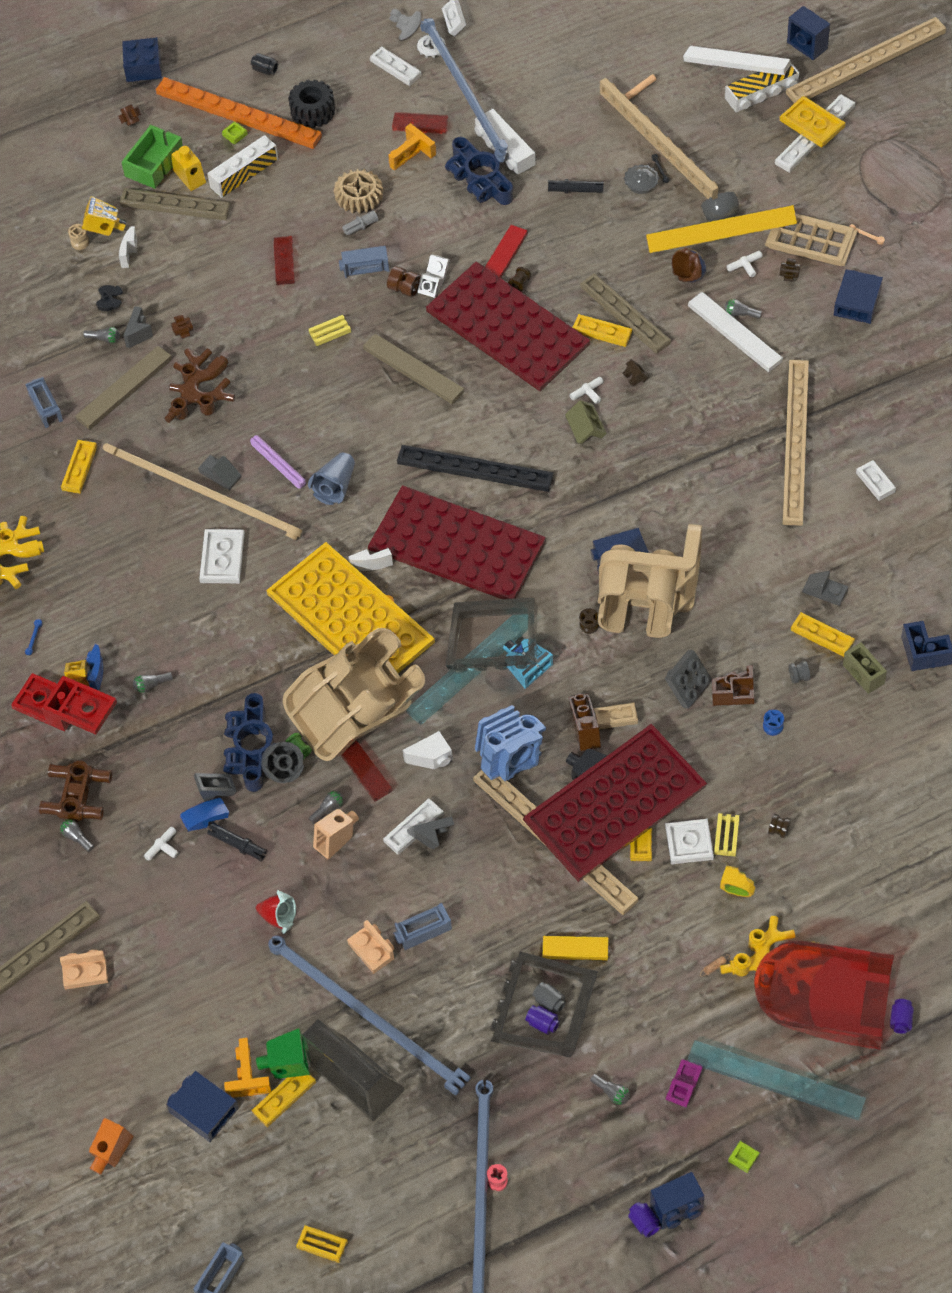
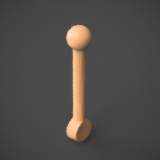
[849,224,885,245]

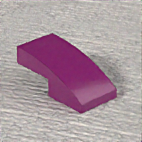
[665,1059,703,1108]

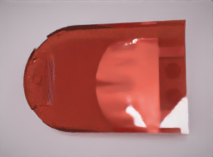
[754,941,894,1050]

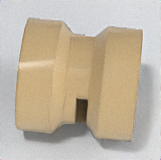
[68,224,89,250]

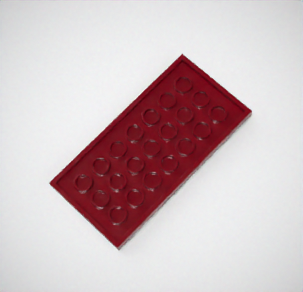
[426,261,590,392]
[368,485,546,603]
[523,724,707,882]

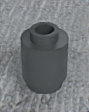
[532,982,566,1013]

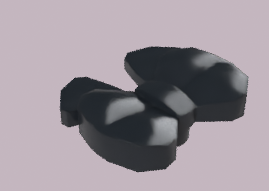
[96,285,123,311]

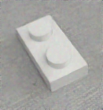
[442,0,466,36]
[856,460,896,501]

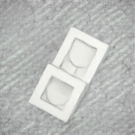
[119,226,137,268]
[348,548,393,571]

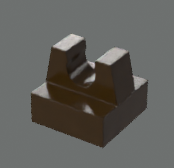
[622,359,650,386]

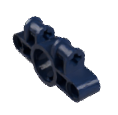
[445,137,513,205]
[223,693,274,792]

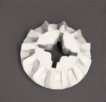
[417,35,446,58]

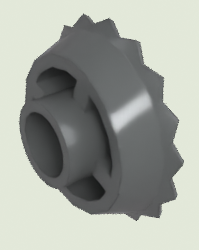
[623,164,659,194]

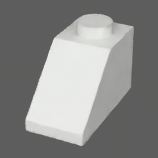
[403,731,452,769]

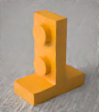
[388,123,436,171]
[224,1038,272,1098]

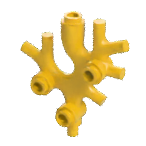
[0,516,44,589]
[719,916,822,996]

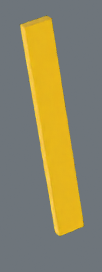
[646,205,797,253]

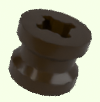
[579,608,599,634]
[768,813,791,839]

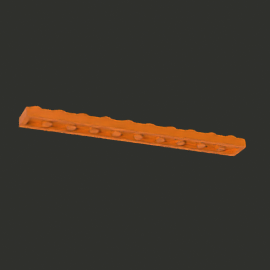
[156,77,322,149]

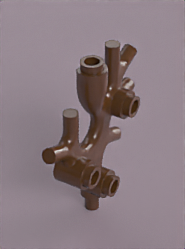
[164,348,235,423]

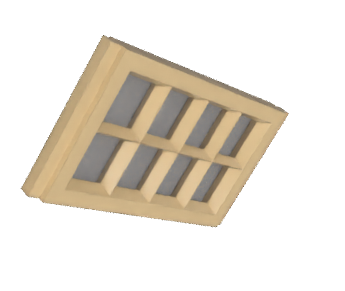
[765,214,858,266]

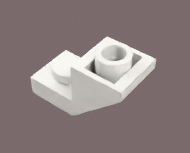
[417,254,450,298]

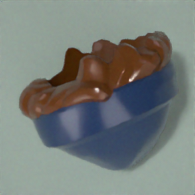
[671,248,706,282]

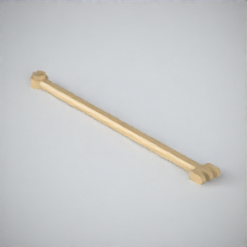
[103,443,303,540]

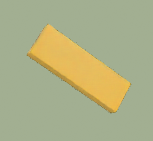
[572,314,632,347]
[61,440,97,494]
[791,612,855,657]
[542,936,608,960]
[252,1075,316,1128]

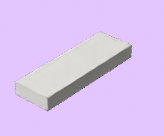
[370,47,422,86]
[383,798,444,855]

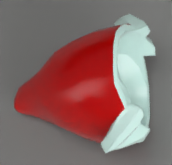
[256,890,296,934]

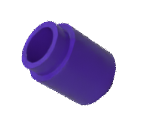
[890,999,914,1034]
[525,1005,560,1035]
[628,1202,661,1238]

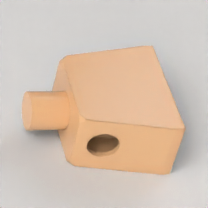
[313,809,359,860]

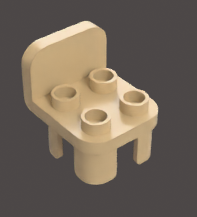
[598,524,702,638]
[283,628,425,761]

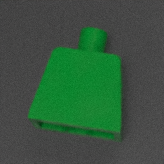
[256,1028,310,1079]

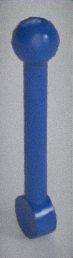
[25,619,42,656]

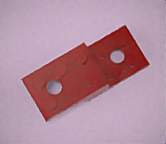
[11,673,117,735]

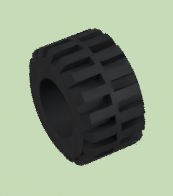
[288,79,335,128]

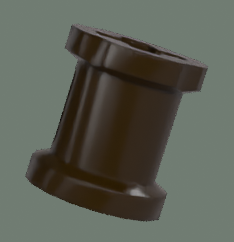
[508,267,531,292]

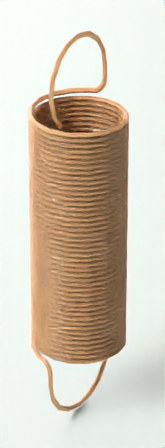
[700,954,730,977]

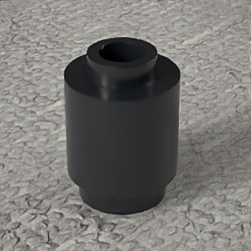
[250,53,278,75]

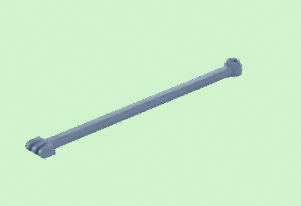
[420,18,508,162]
[268,936,471,1095]
[472,1080,494,1293]

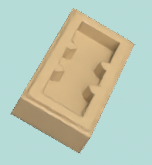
[594,702,638,729]

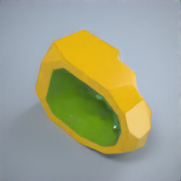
[720,865,755,897]

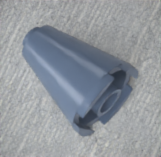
[308,453,355,505]

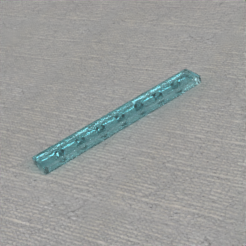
[406,607,536,725]
[687,1040,866,1121]

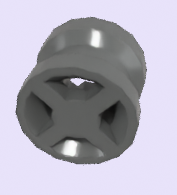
[788,660,811,684]

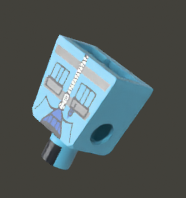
[503,639,553,689]

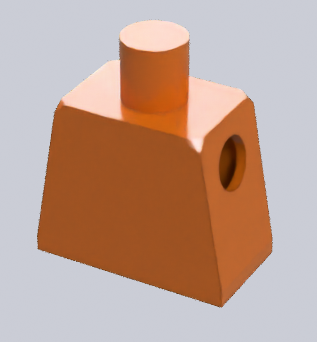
[89,1118,134,1175]

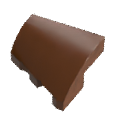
[712,665,754,706]

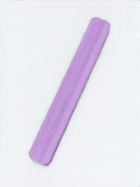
[250,435,306,489]

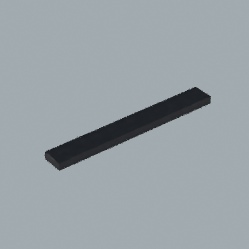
[397,445,554,492]

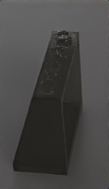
[302,1019,404,1122]

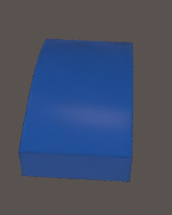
[86,644,103,691]
[180,798,229,832]

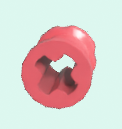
[487,1164,508,1191]

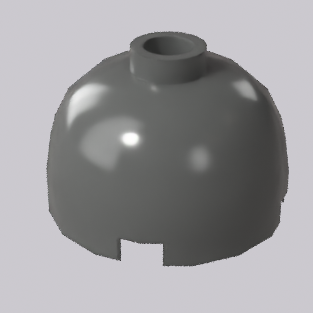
[701,192,739,222]
[261,741,304,783]

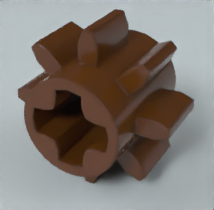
[118,104,141,126]
[171,315,193,339]

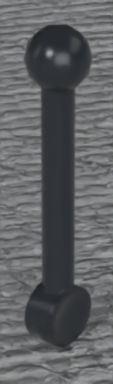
[652,154,670,183]

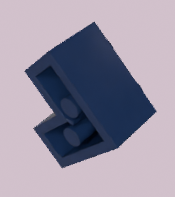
[901,621,952,671]

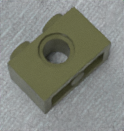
[843,642,887,694]

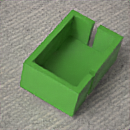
[122,125,183,189]

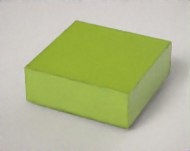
[222,121,248,145]
[728,1141,760,1173]

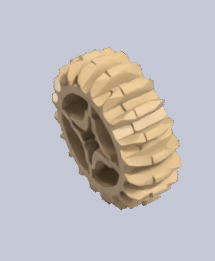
[334,168,384,214]

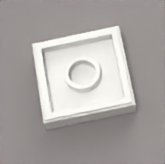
[665,819,714,864]

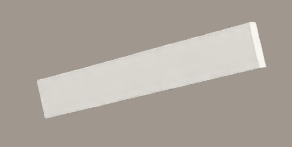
[683,46,791,75]
[775,94,855,173]
[688,292,783,373]

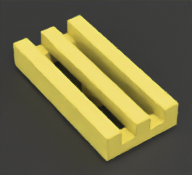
[308,315,351,346]
[714,813,739,857]

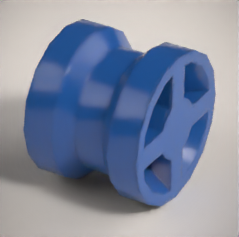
[763,710,784,736]

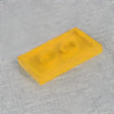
[780,96,846,148]

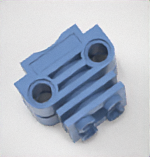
[475,705,546,781]

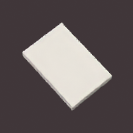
[199,529,245,584]

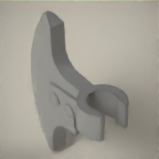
[389,9,421,40]

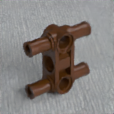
[39,761,112,822]

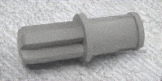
[342,210,378,236]

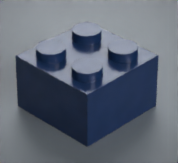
[787,6,830,61]
[122,37,162,82]
[650,1172,705,1230]

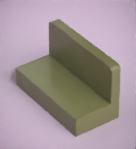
[565,400,607,444]

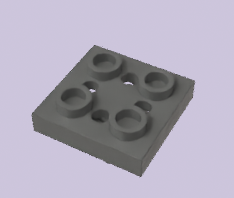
[664,649,712,709]

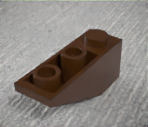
[568,693,601,751]

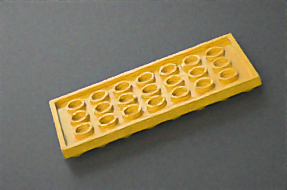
[266,542,435,673]

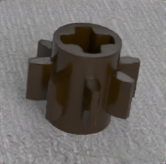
[779,258,801,282]

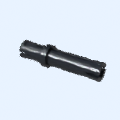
[548,179,604,194]
[207,822,267,862]

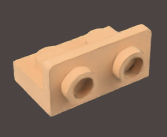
[347,920,394,974]
[60,950,108,990]

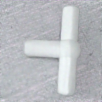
[726,251,762,277]
[570,377,603,404]
[144,827,179,861]

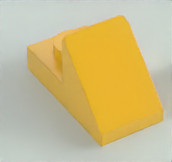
[64,660,89,686]

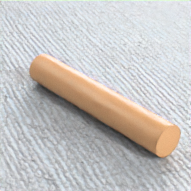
[625,74,656,100]

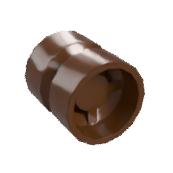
[387,266,421,297]

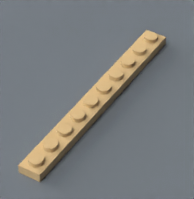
[786,17,946,103]
[600,78,719,200]
[782,360,809,526]
[473,770,638,915]

